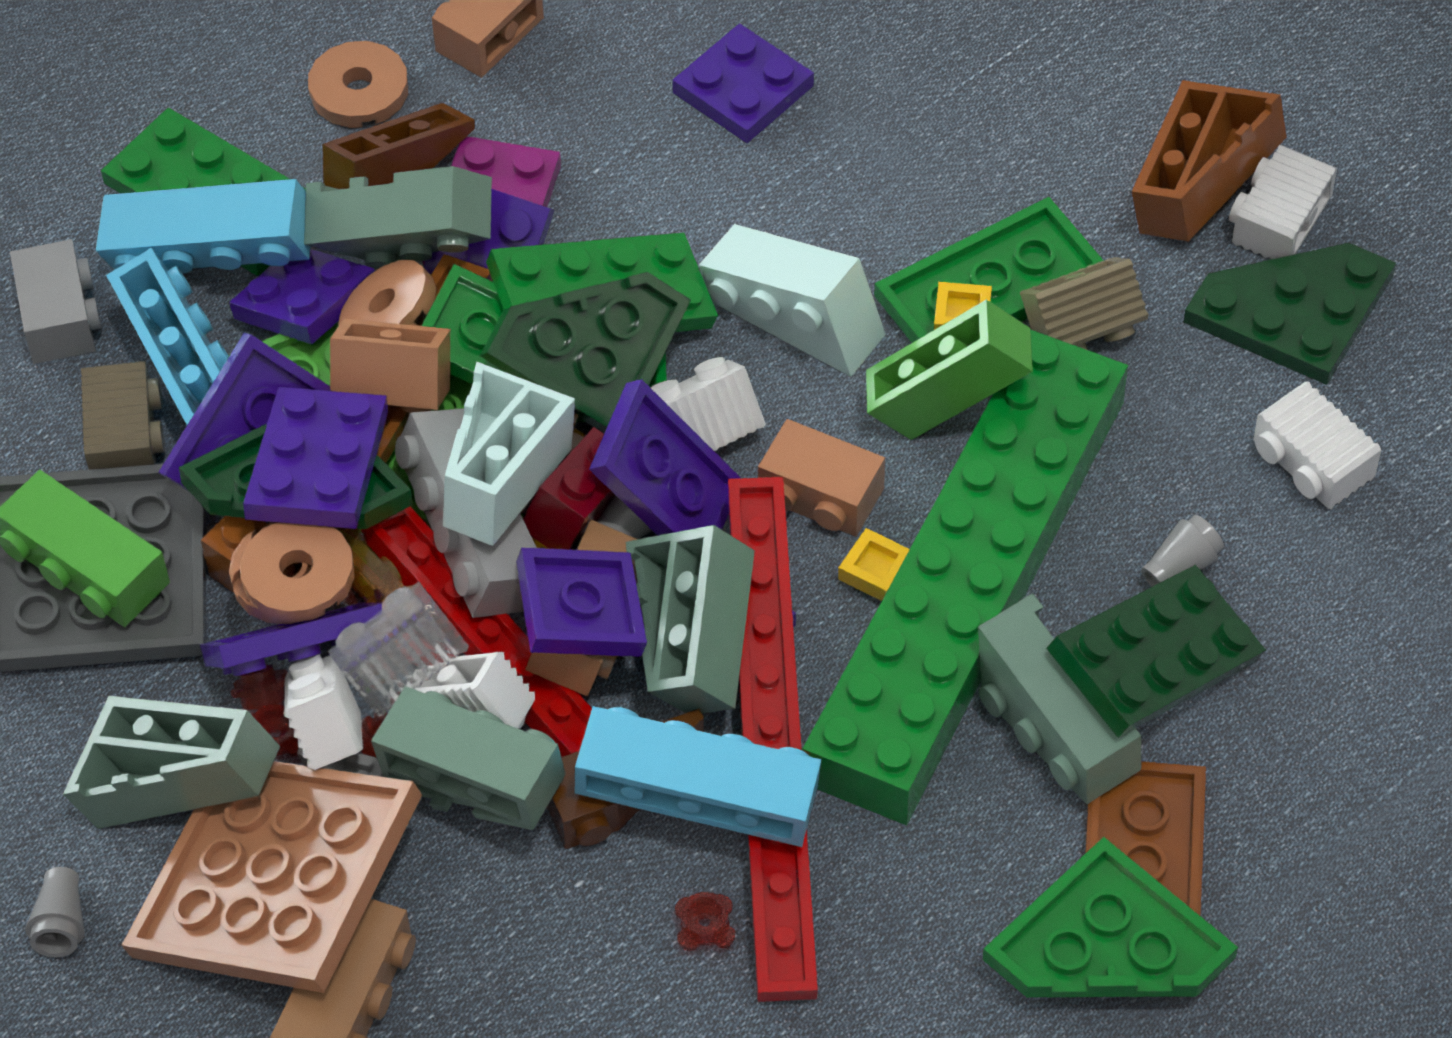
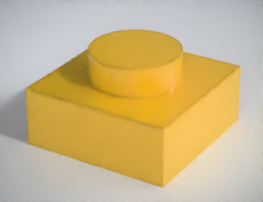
[934,282,992,330]
[838,528,910,601]

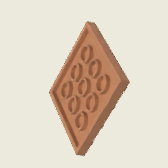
[121,761,422,993]

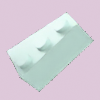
[699,224,886,377]
[443,362,575,546]

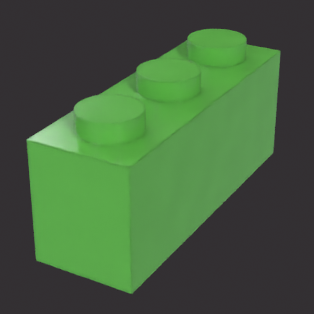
[866,299,1033,440]
[0,469,170,627]

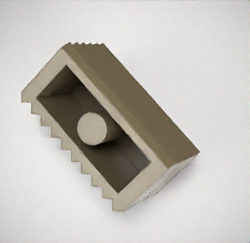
[1020,257,1149,350]
[81,361,165,470]

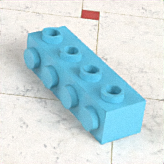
[96,179,311,273]
[106,248,229,425]
[575,706,821,847]

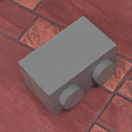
[10,239,102,364]

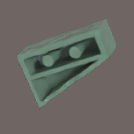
[304,166,492,269]
[625,525,755,714]
[978,593,1141,804]
[371,686,566,830]
[63,696,280,829]

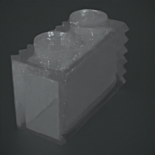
[328,581,469,717]

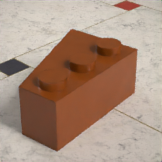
[1132,80,1287,242]

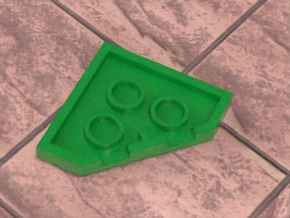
[982,837,1238,998]

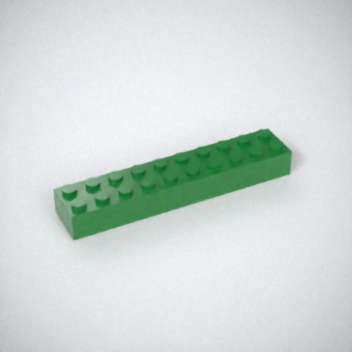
[802,329,1128,826]

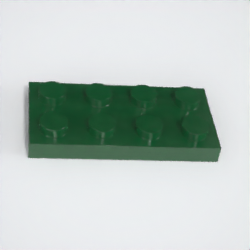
[1046,564,1266,738]

